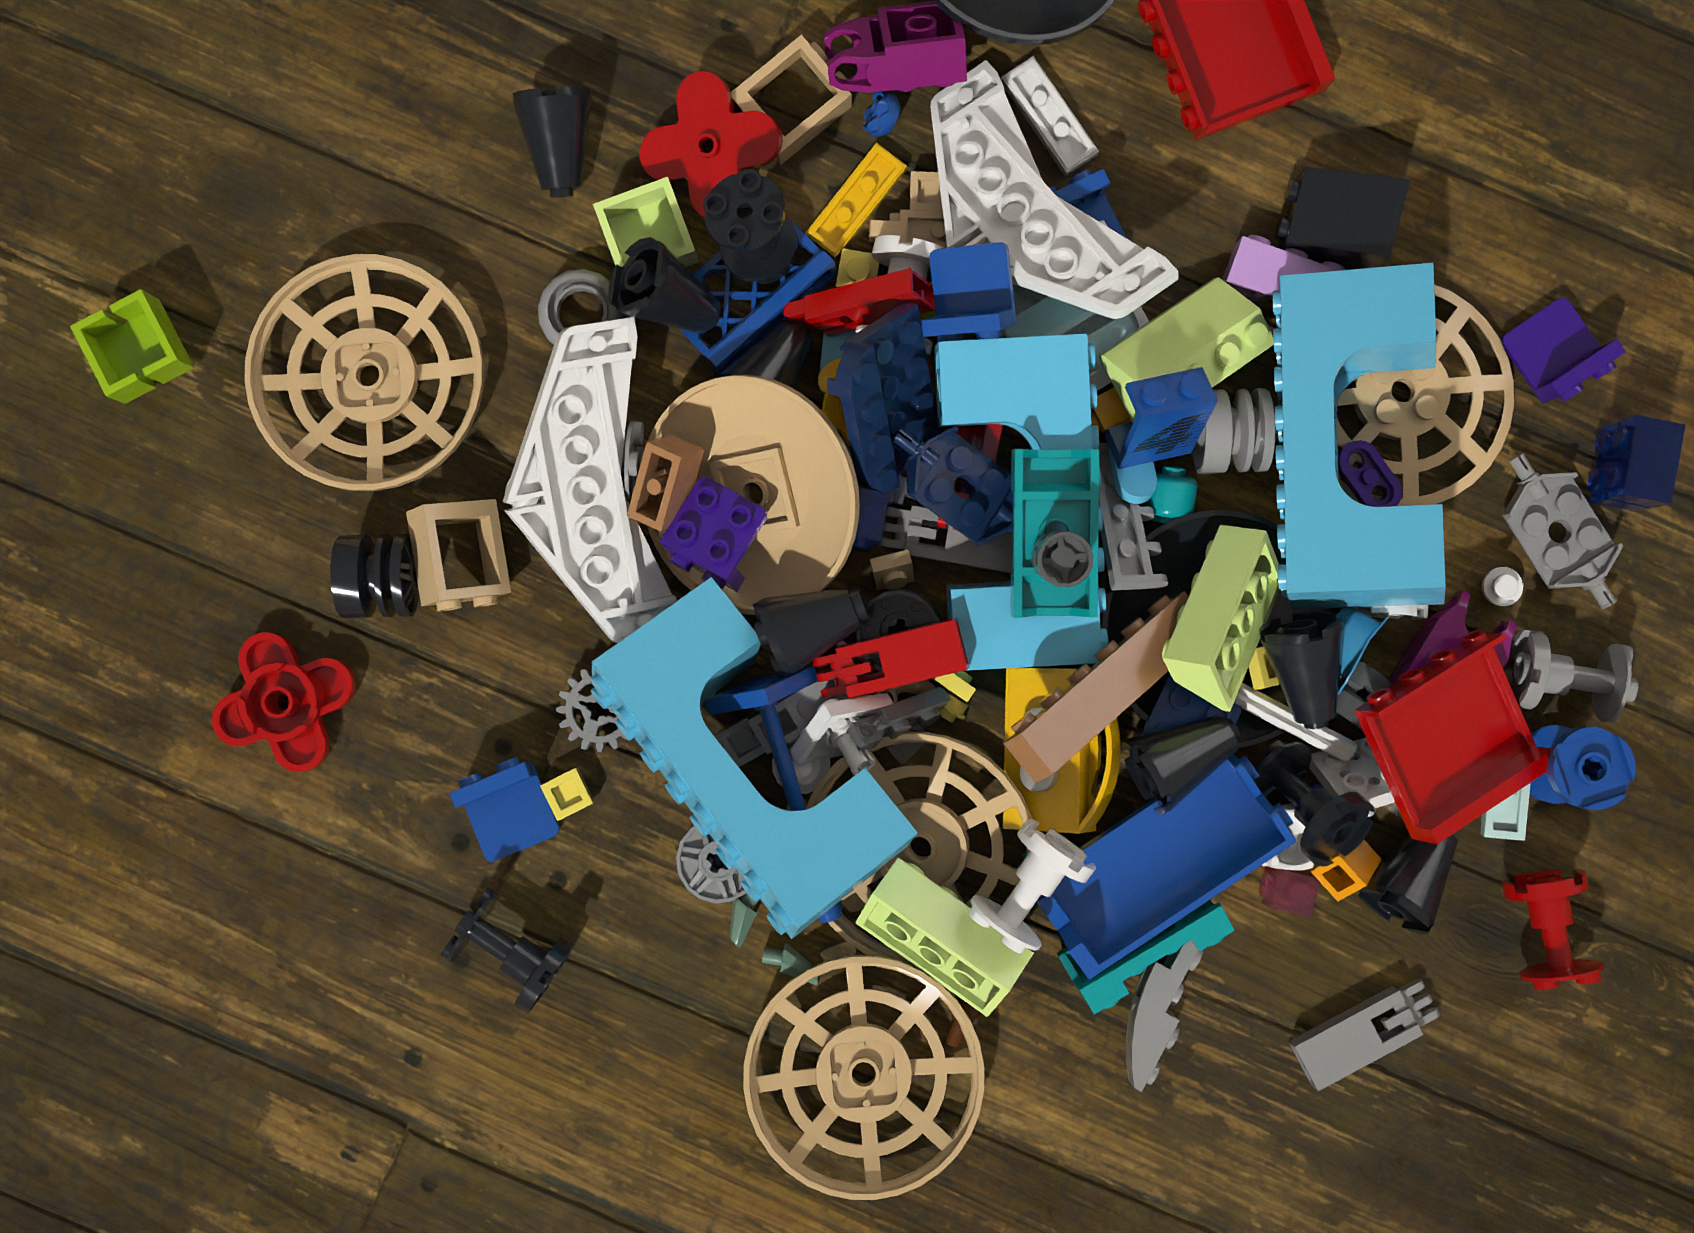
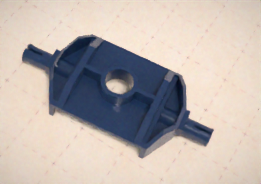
[892,426,1013,546]

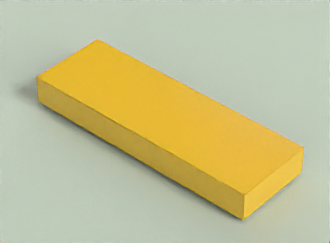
[805,142,907,261]

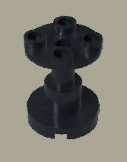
[703,169,799,284]
[1253,740,1375,867]
[441,888,574,1013]

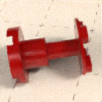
[1501,869,1605,990]

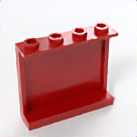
[1138,0,1335,141]
[1354,630,1551,844]

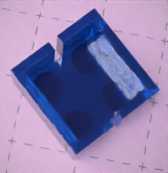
[1588,415,1686,512]

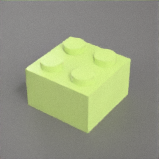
[593,177,699,267]

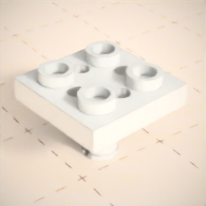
[790,693,894,775]
[1309,738,1395,817]

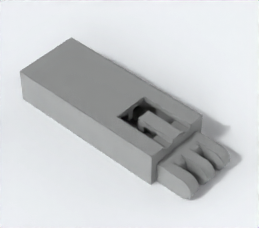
[877,505,1013,575]
[1288,978,1440,1091]

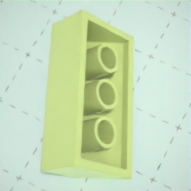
[1099,277,1274,423]
[1162,525,1280,712]
[855,857,1034,1017]

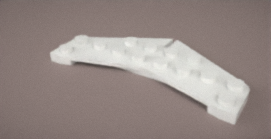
[930,60,1178,319]
[503,317,677,643]

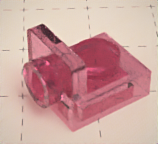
[1259,868,1320,918]

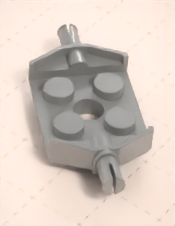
[1502,453,1623,609]

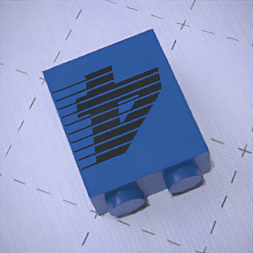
[1105,367,1218,469]

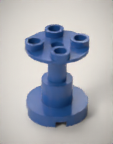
[1530,725,1636,810]

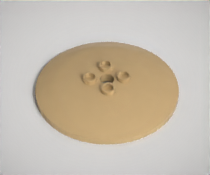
[647,375,860,615]

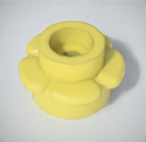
[940,688,969,723]

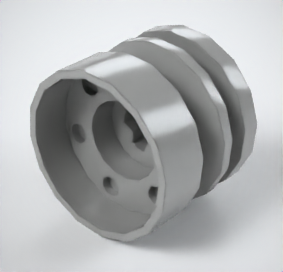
[1191,388,1276,474]
[676,826,746,904]

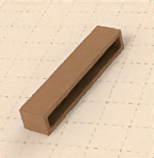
[1003,591,1189,783]

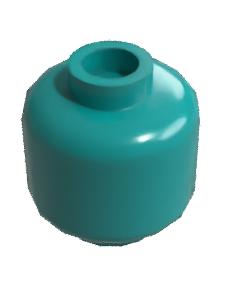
[1143,465,1198,524]

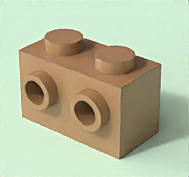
[627,434,705,532]

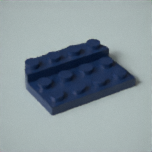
[827,301,940,493]

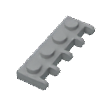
[1098,443,1168,590]

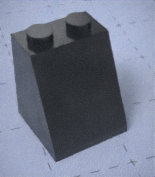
[1275,167,1410,270]

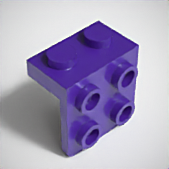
[1501,298,1626,404]
[660,477,767,592]

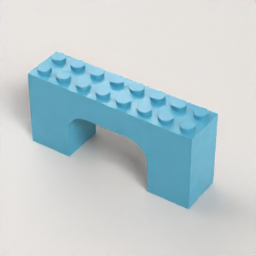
[1273,263,1446,609]
[934,334,1108,671]
[590,577,918,939]

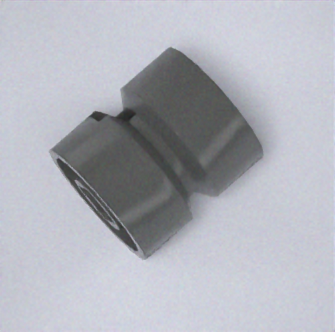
[1031,530,1093,588]
[1334,661,1392,732]

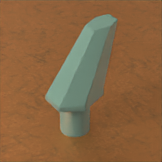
[729,893,760,948]
[762,943,819,986]

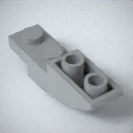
[716,659,868,767]
[1126,941,1203,1092]

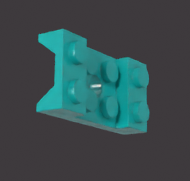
[1011,449,1099,618]
[1056,900,1235,1015]

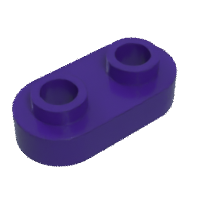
[1338,440,1402,507]

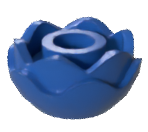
[862,91,901,137]

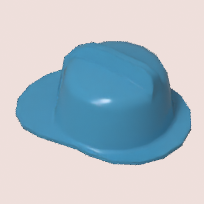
[1336,607,1389,695]

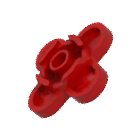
[639,71,783,218]
[212,632,356,772]

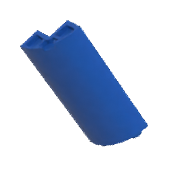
[1036,754,1297,980]

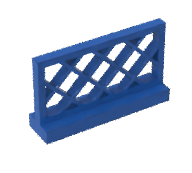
[679,219,838,374]

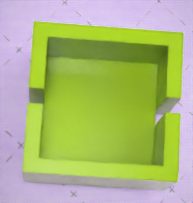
[70,289,195,404]

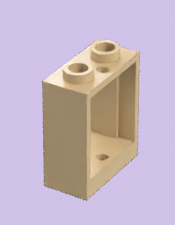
[731,34,852,165]
[406,499,511,612]

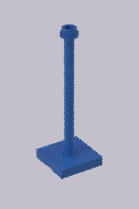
[705,666,843,923]

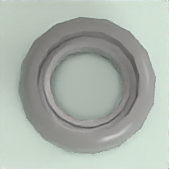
[538,269,625,345]

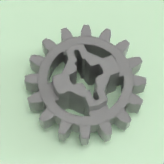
[556,669,629,752]

